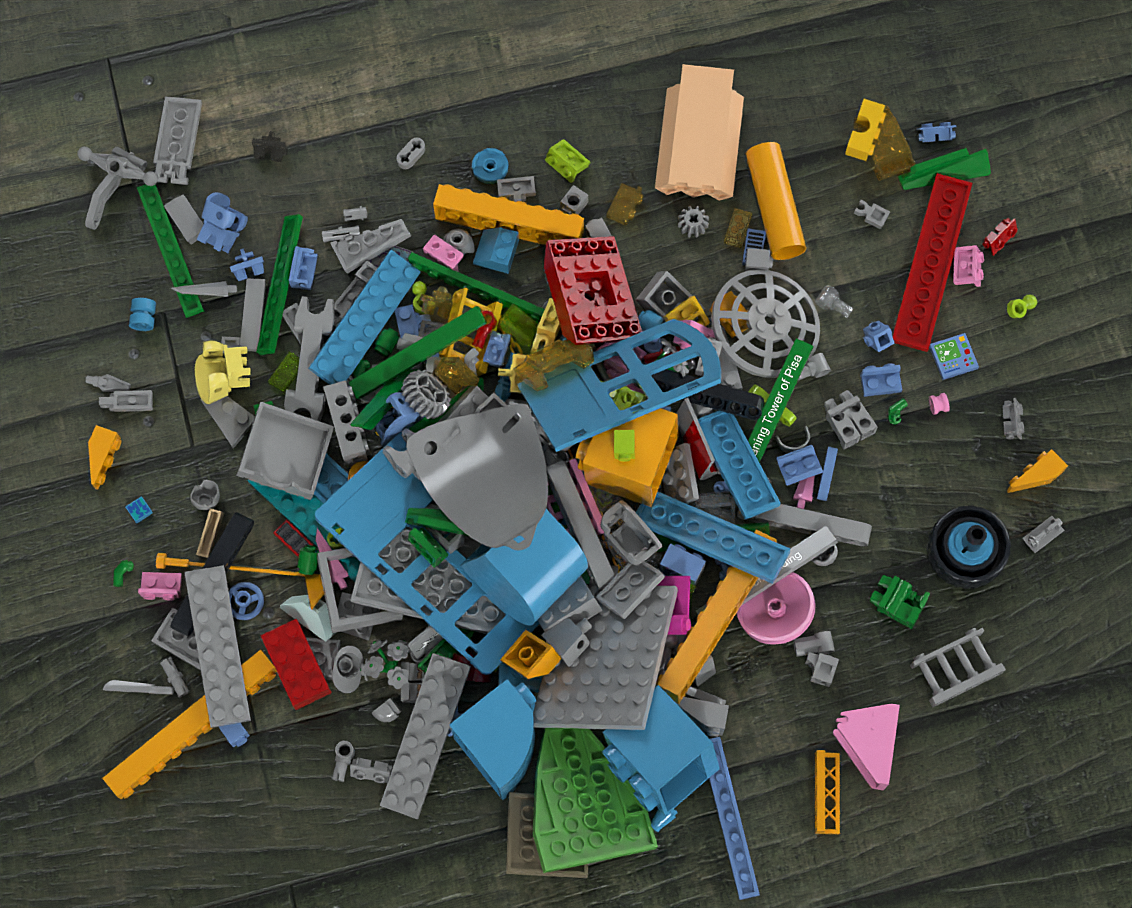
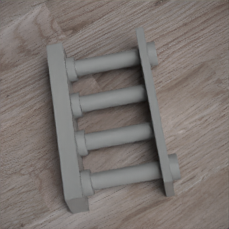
[910,628,1006,707]

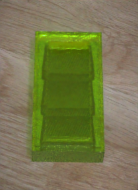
[268,351,300,393]

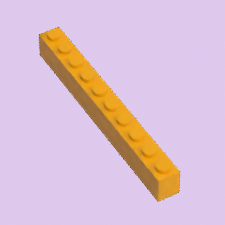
[656,530,777,704]
[103,650,277,799]

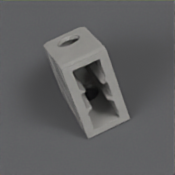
[541,618,592,667]

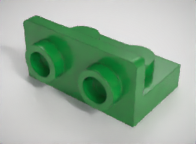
[408,527,448,568]

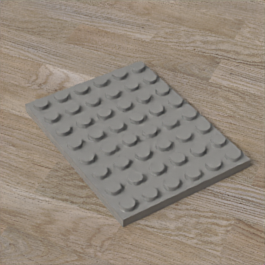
[351,504,505,634]
[533,586,678,730]

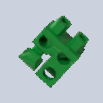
[870,575,930,629]

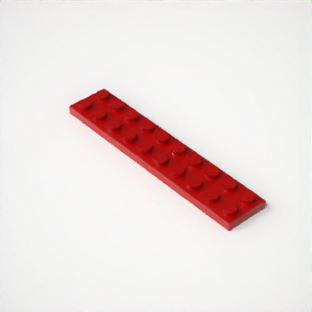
[892,173,973,352]

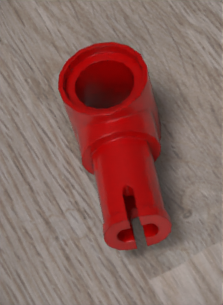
[471,310,497,349]

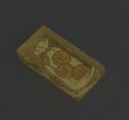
[724,208,752,248]

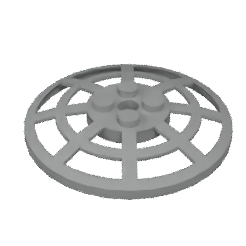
[711,269,820,378]

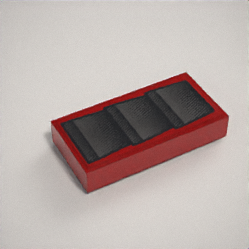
[273,520,314,558]

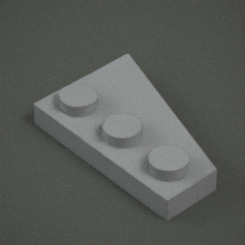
[200,396,255,448]

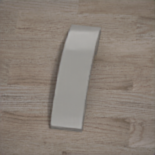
[334,260,377,328]

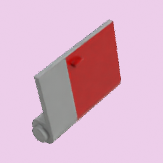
[676,398,717,480]

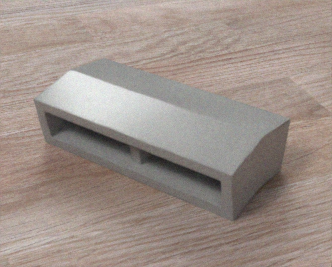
[164,194,204,245]

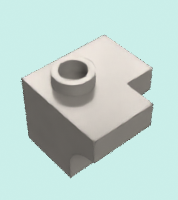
[805,652,839,687]

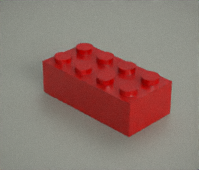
[260,618,332,710]

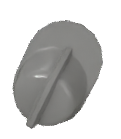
[332,646,364,693]

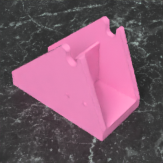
[833,704,900,790]

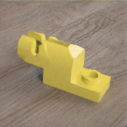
[530,298,561,357]

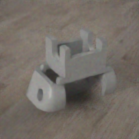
[600,500,662,565]

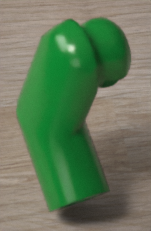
[353,359,370,378]
[888,398,908,424]
[113,560,134,587]

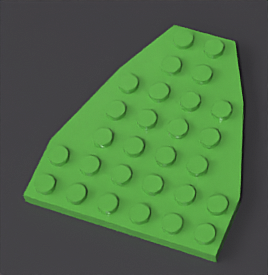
[533,728,658,873]

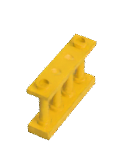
[439,288,503,377]

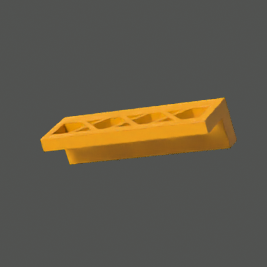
[815,750,840,834]

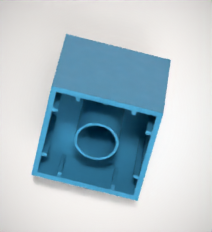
[449,679,537,800]

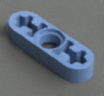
[817,446,838,501]

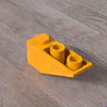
[88,425,121,490]
[1007,449,1068,493]

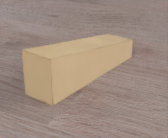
[196,508,225,558]

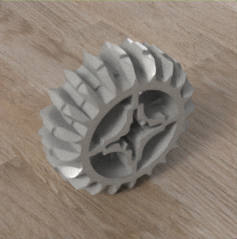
[401,369,451,419]

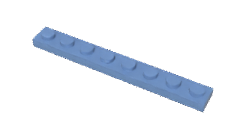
[709,737,760,900]

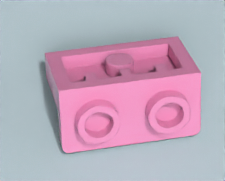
[423,235,464,272]
[953,245,984,287]
[138,572,182,601]

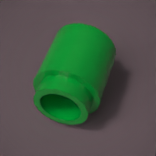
[374,328,399,357]
[297,545,319,575]

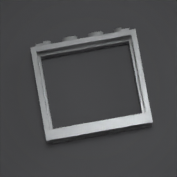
[317,548,403,633]

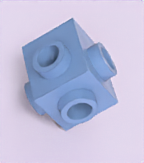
[863,320,895,352]

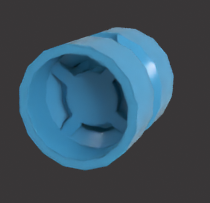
[129,298,156,331]

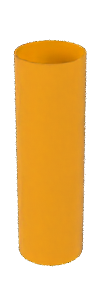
[746,142,806,260]

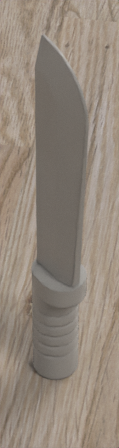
[103,680,174,695]

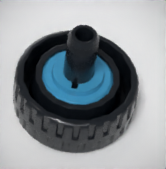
[927,505,1011,589]

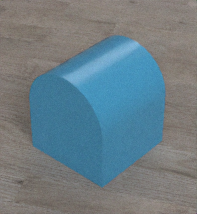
[460,509,588,625]

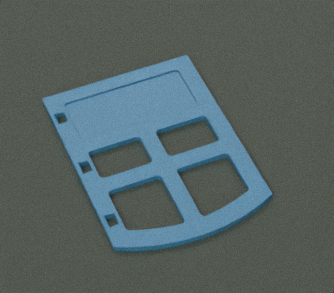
[517,319,722,452]

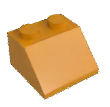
[500,630,561,679]

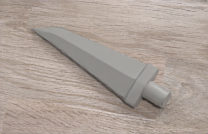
[171,281,237,297]

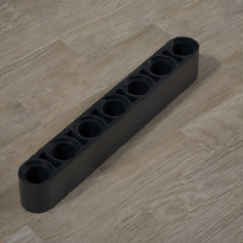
[634,364,764,420]
[170,512,254,637]

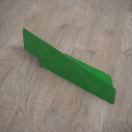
[350,369,420,430]
[405,508,468,536]

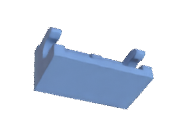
[289,246,318,290]

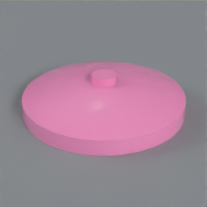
[737,572,815,644]

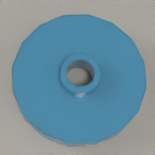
[472,148,509,184]

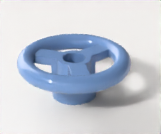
[228,582,264,620]

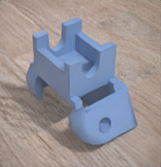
[196,192,248,253]
[375,392,425,448]

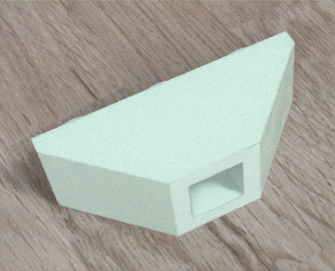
[279,595,336,642]

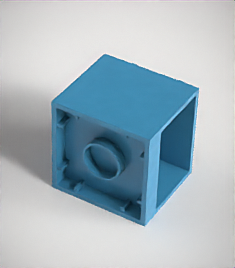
[602,685,720,816]

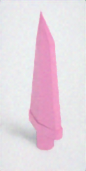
[793,476,815,509]
[316,528,349,590]

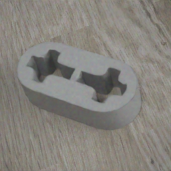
[397,138,425,169]

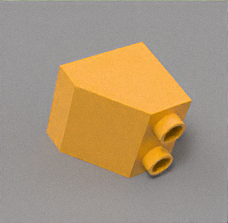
[576,408,678,507]

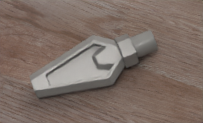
[86,374,131,392]

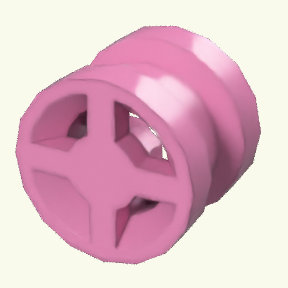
[929,393,949,415]

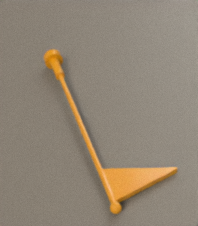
[156,553,324,610]

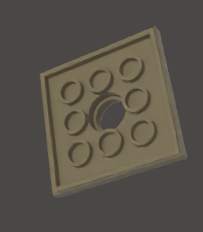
[506,792,588,878]

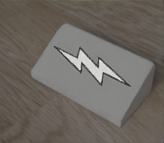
[407,626,443,659]

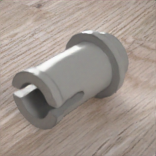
[344,206,367,221]

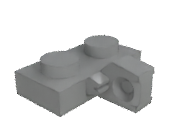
[497,176,536,202]

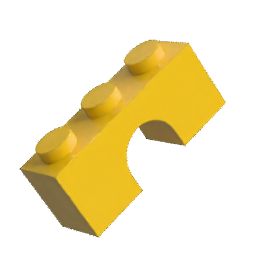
[845,99,886,161]

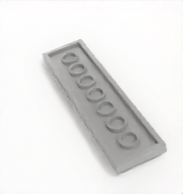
[184,565,251,728]
[380,653,471,819]

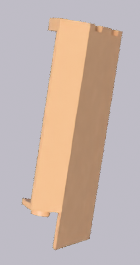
[655,64,744,201]

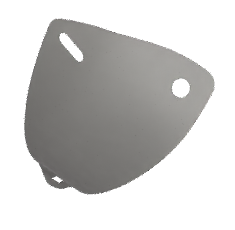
[406,404,548,550]

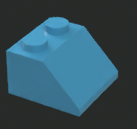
[473,227,519,274]

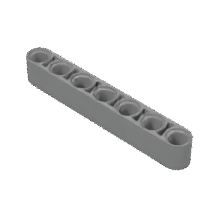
[546,460,615,592]
[737,504,872,546]

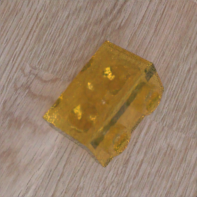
[606,184,644,225]
[435,357,480,394]

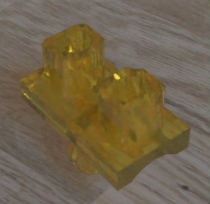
[420,286,452,319]

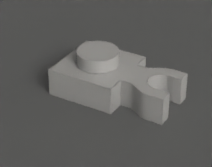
[854,200,890,229]

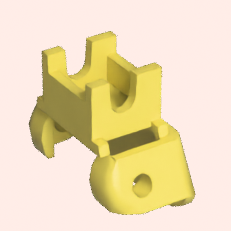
[195,341,250,404]

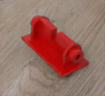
[982,218,1018,255]

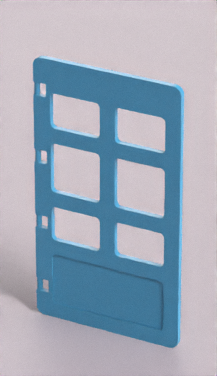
[315,432,540,675]

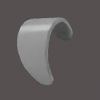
[775,426,810,453]

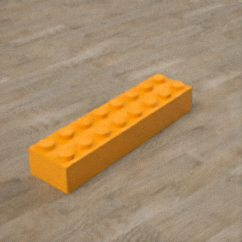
[433,184,584,245]

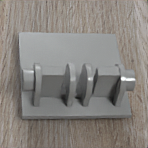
[337,592,380,641]

